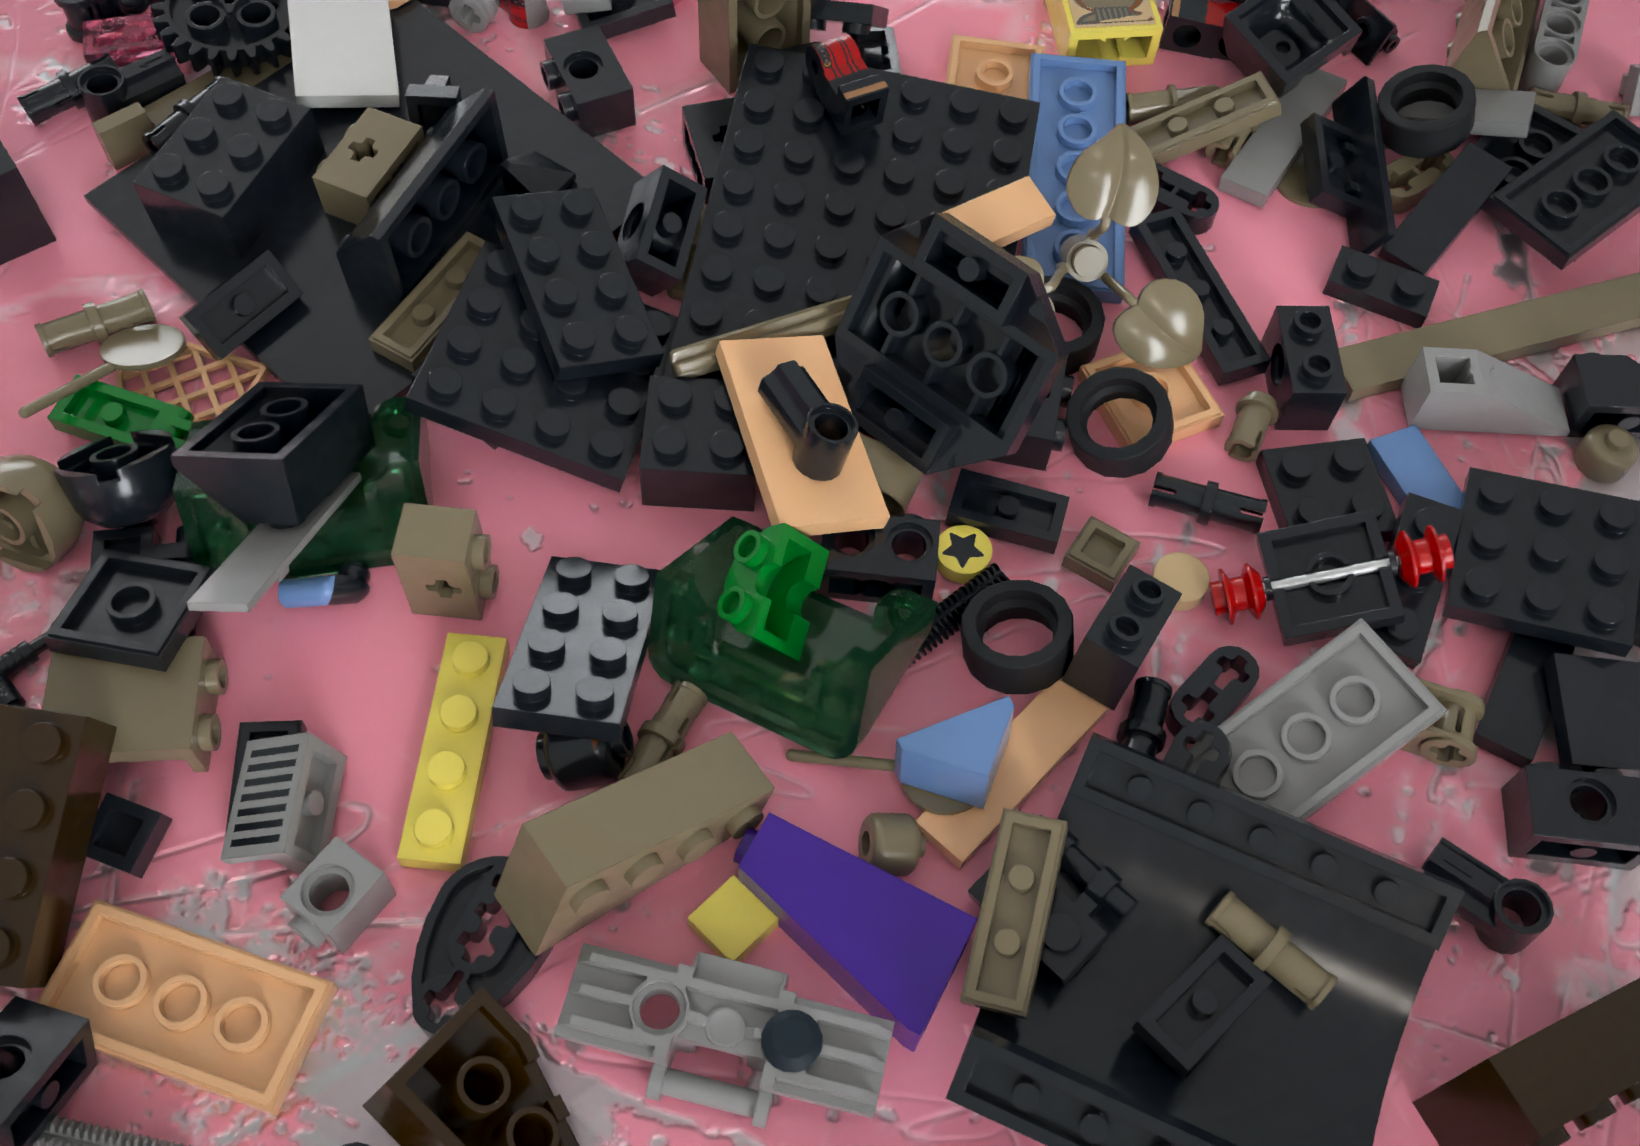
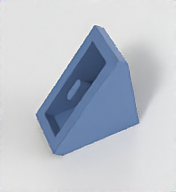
[894,696,1015,809]

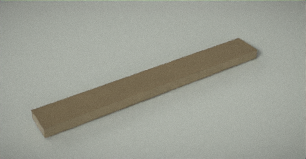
[1338,272,1640,402]

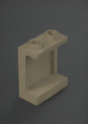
[42,636,228,772]

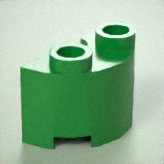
[717,523,830,662]

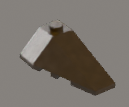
[362,987,579,1146]

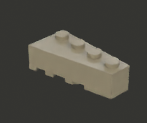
[494,731,775,957]

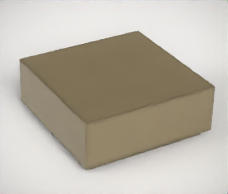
[91,102,153,170]
[1061,516,1141,593]

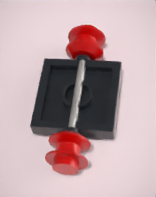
[1209,509,1454,647]

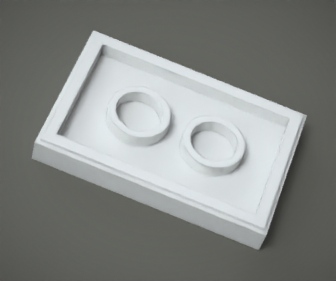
[287,0,400,108]

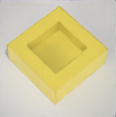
[687,874,779,962]

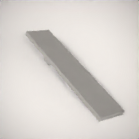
[186,472,362,612]

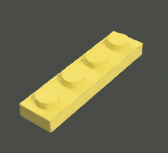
[397,632,510,872]

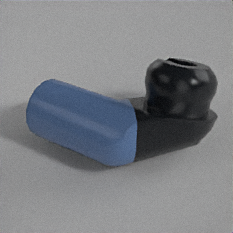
[278,562,371,608]

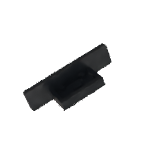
[1300,76,1396,255]

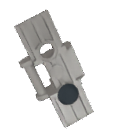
[554,943,895,1129]

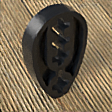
[411,856,554,1038]

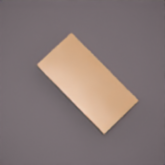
[715,335,890,536]
[36,899,339,1117]

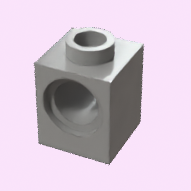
[280,836,396,955]

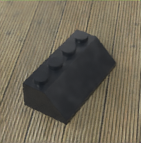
[335,87,509,307]

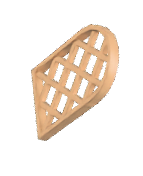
[116,341,270,427]

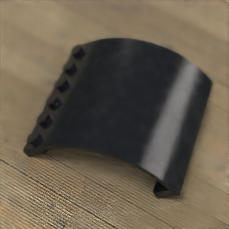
[946,732,1465,1146]

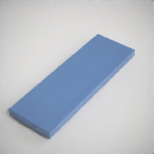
[1021,53,1126,304]

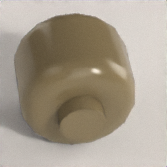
[1573,424,1639,484]
[858,813,926,876]

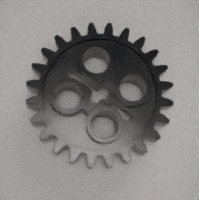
[150,0,292,77]

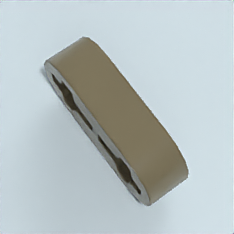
[1387,152,1454,214]

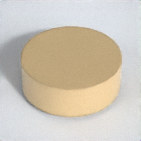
[1151,552,1210,611]

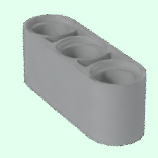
[1517,0,1589,92]

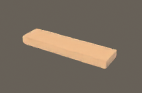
[916,677,1111,869]

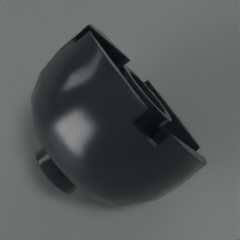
[54,430,183,528]

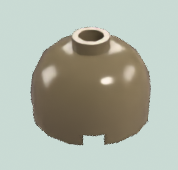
[0,454,85,573]

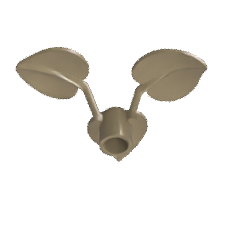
[1015,123,1204,369]

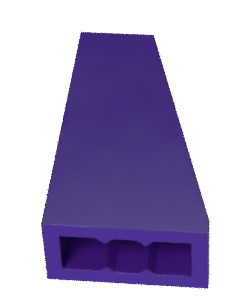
[733,812,978,1052]

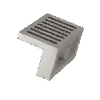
[220,732,347,875]

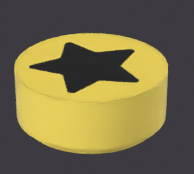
[937,525,993,584]

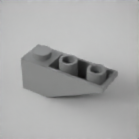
[1400,347,1570,437]

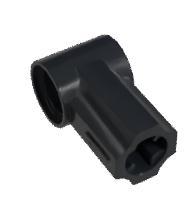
[77,48,186,123]
[758,360,859,481]
[1420,837,1554,955]

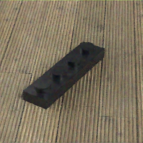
[1129,207,1271,386]

